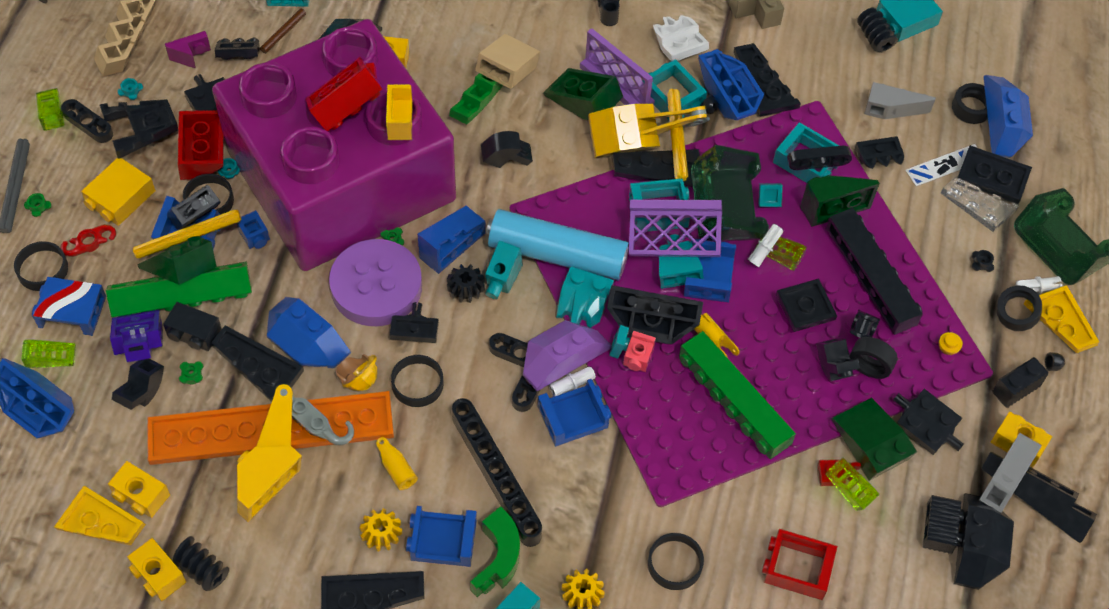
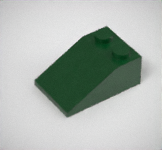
[543,68,623,120]
[800,175,880,227]
[138,236,217,284]
[831,398,917,481]

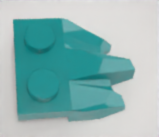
[556,266,614,328]

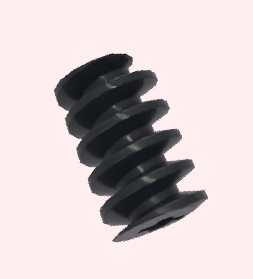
[857,7,898,52]
[172,536,229,591]

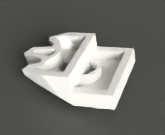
[653,15,709,61]

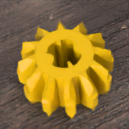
[359,508,402,552]
[562,569,605,609]

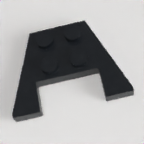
[99,99,178,159]

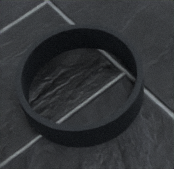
[183,174,234,214]
[14,241,68,291]
[391,355,444,407]
[648,533,704,590]

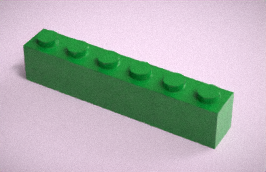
[106,261,252,317]
[679,331,796,460]

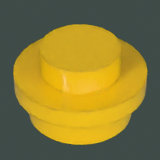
[939,332,963,355]

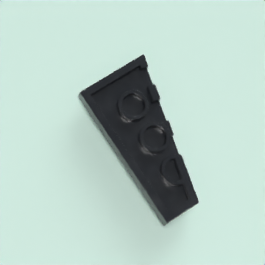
[211,325,304,402]

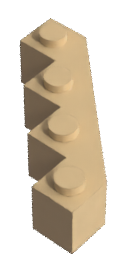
[94,0,156,77]

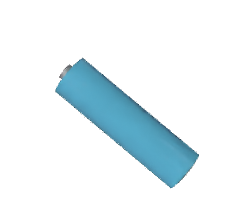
[486,209,629,281]

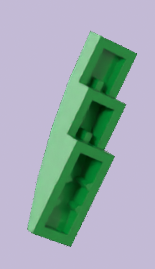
[449,73,503,125]

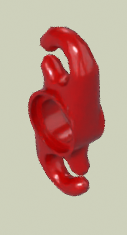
[61,224,116,257]

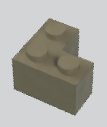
[728,0,784,29]

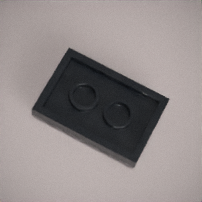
[956,145,1032,204]

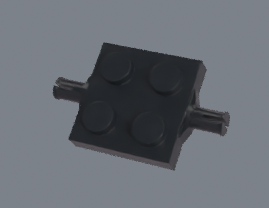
[184,74,225,111]
[893,388,964,455]

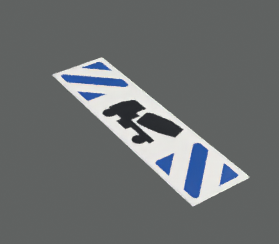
[906,144,977,186]

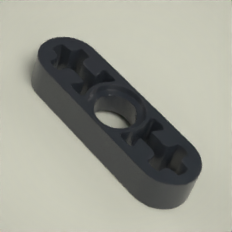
[61,99,113,143]
[787,146,852,170]

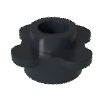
[971,250,994,272]

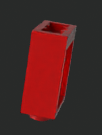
[762,529,838,601]

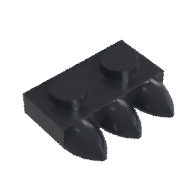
[214,37,260,60]
[855,136,904,169]

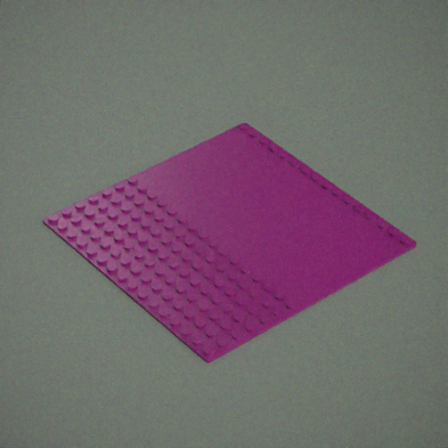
[510,101,993,507]

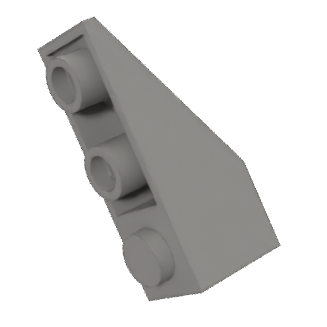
[864,82,936,119]
[979,433,1042,513]

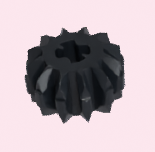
[447,264,485,303]

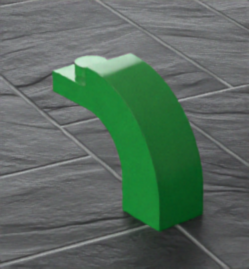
[470,506,520,597]

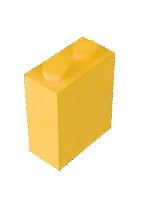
[81,158,156,226]

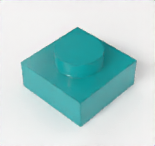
[758,183,783,207]
[609,325,630,359]

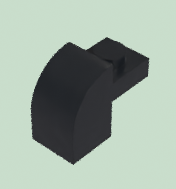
[481,131,533,168]
[816,338,860,381]
[111,359,164,410]

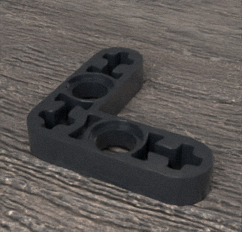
[489,333,540,412]

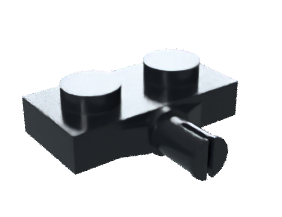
[390,302,439,343]

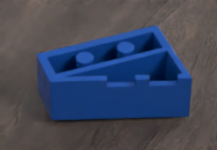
[417,206,486,274]

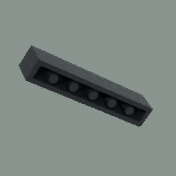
[826,208,923,335]

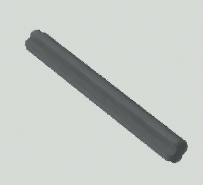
[0,138,30,233]

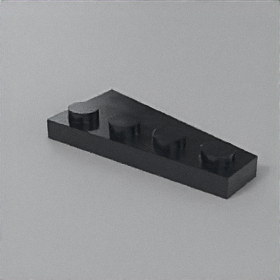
[733,43,801,117]
[612,149,704,191]
[321,571,425,609]

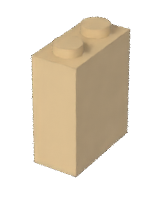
[475,34,540,89]

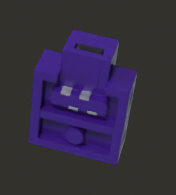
[110,310,163,362]

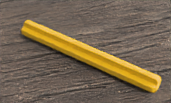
[667,89,688,181]
[133,209,241,258]

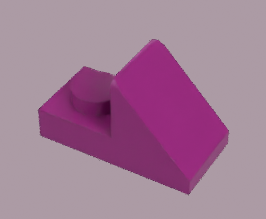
[165,31,211,68]

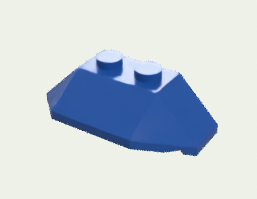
[698,49,764,121]
[983,75,1033,158]
[267,297,351,368]
[0,358,74,438]

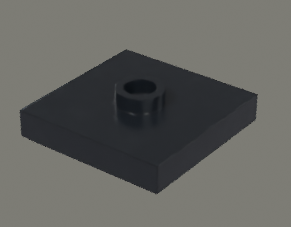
[776,278,837,332]

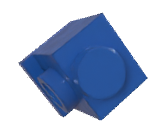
[237,210,270,249]

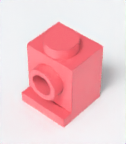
[623,331,656,372]

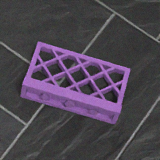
[580,28,655,106]
[629,200,722,257]

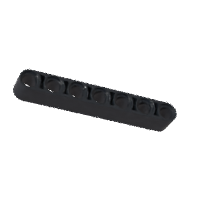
[452,398,542,547]

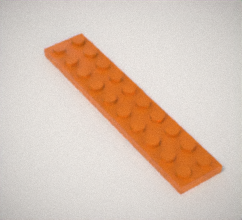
[148,391,394,465]

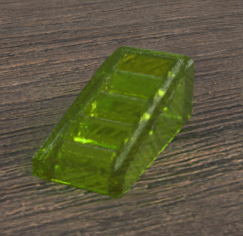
[36,88,65,131]
[755,232,807,271]
[21,340,76,368]
[825,458,879,511]

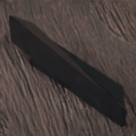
[982,452,1097,543]

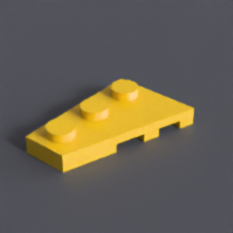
[1024,285,1099,353]
[54,486,146,546]

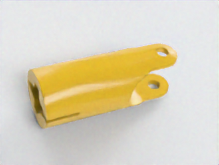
[694,313,739,357]
[376,437,418,490]

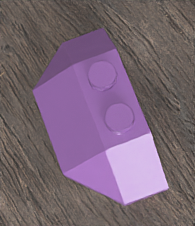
[523,320,612,391]

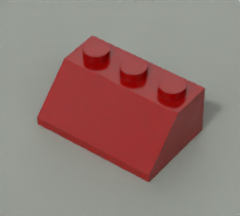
[305,57,382,131]
[178,110,224,180]

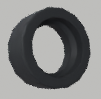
[952,83,988,124]
[997,285,1042,331]
[849,337,898,379]

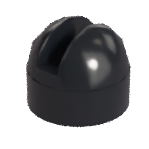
[700,95,718,114]
[1045,352,1065,371]

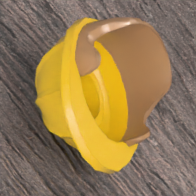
[335,354,378,391]

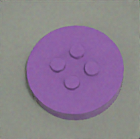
[329,239,422,326]

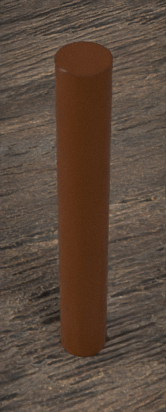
[260,8,306,54]

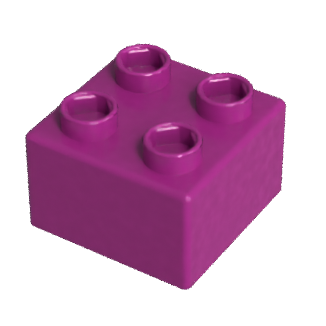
[212,19,456,271]

